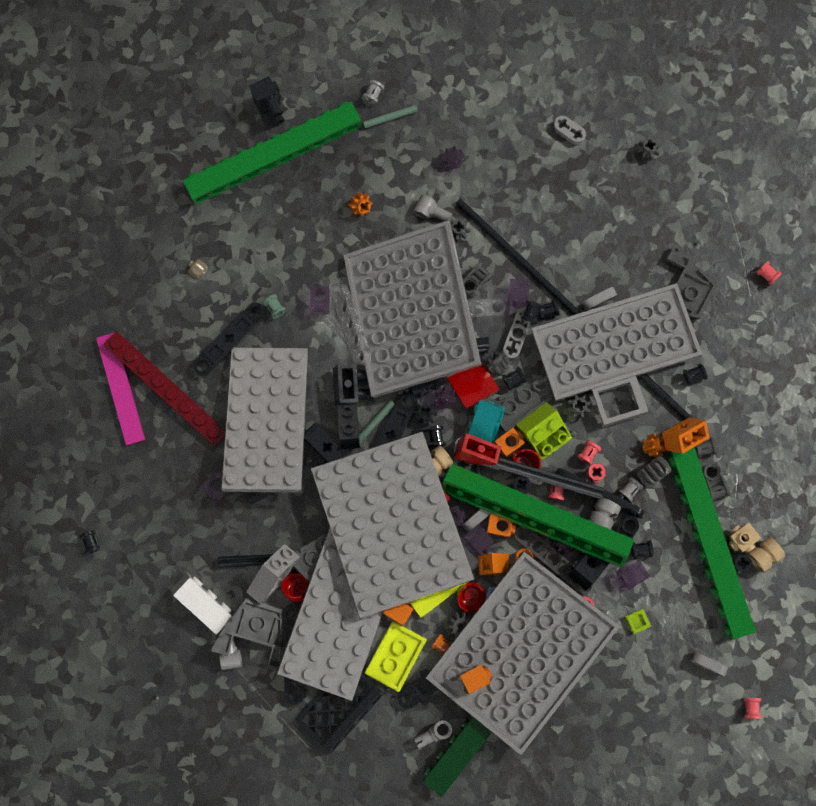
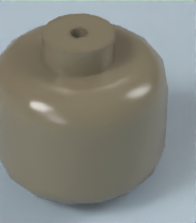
[187,259,207,279]

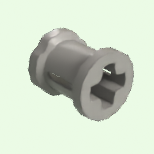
[362,80,384,104]
[618,477,643,503]

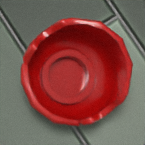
[511,449,541,478]
[281,573,309,603]
[456,582,486,613]

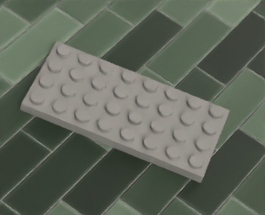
[531,283,702,401]
[222,348,308,493]
[276,526,383,701]

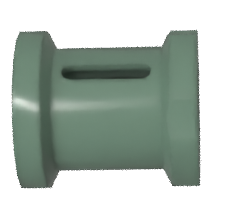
[262,294,286,319]

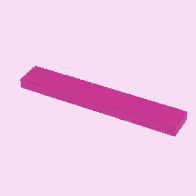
[96,333,146,446]

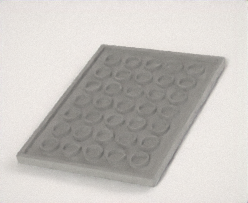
[344,220,481,398]
[311,432,474,619]
[426,552,620,755]

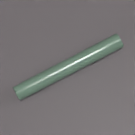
[363,105,418,129]
[359,400,395,444]

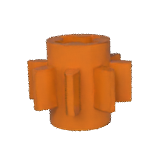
[348,192,373,216]
[643,433,666,458]

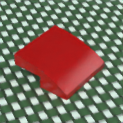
[447,362,500,410]

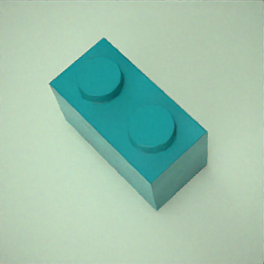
[467,399,506,443]

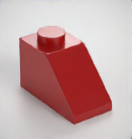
[454,433,501,465]

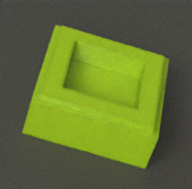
[625,609,652,635]

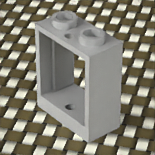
[588,376,648,428]
[246,544,300,605]

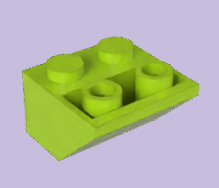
[516,402,572,461]

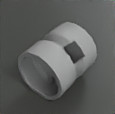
[588,498,621,530]

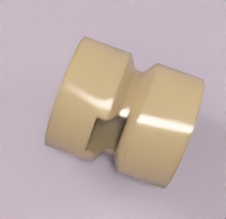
[431,445,455,477]
[747,536,785,573]

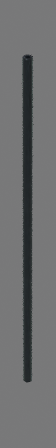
[456,198,693,420]

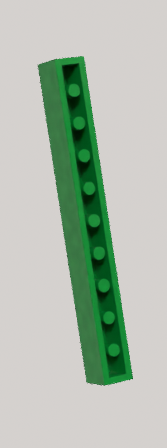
[183,102,362,205]
[667,447,756,640]
[442,464,634,568]

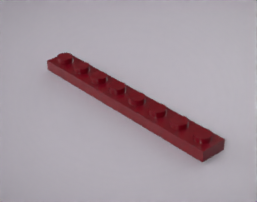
[103,331,226,447]

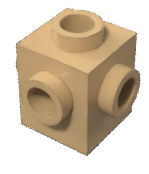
[727,523,761,554]

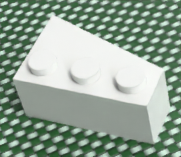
[170,572,232,635]

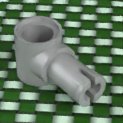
[413,195,452,222]
[219,637,242,670]
[413,720,452,750]

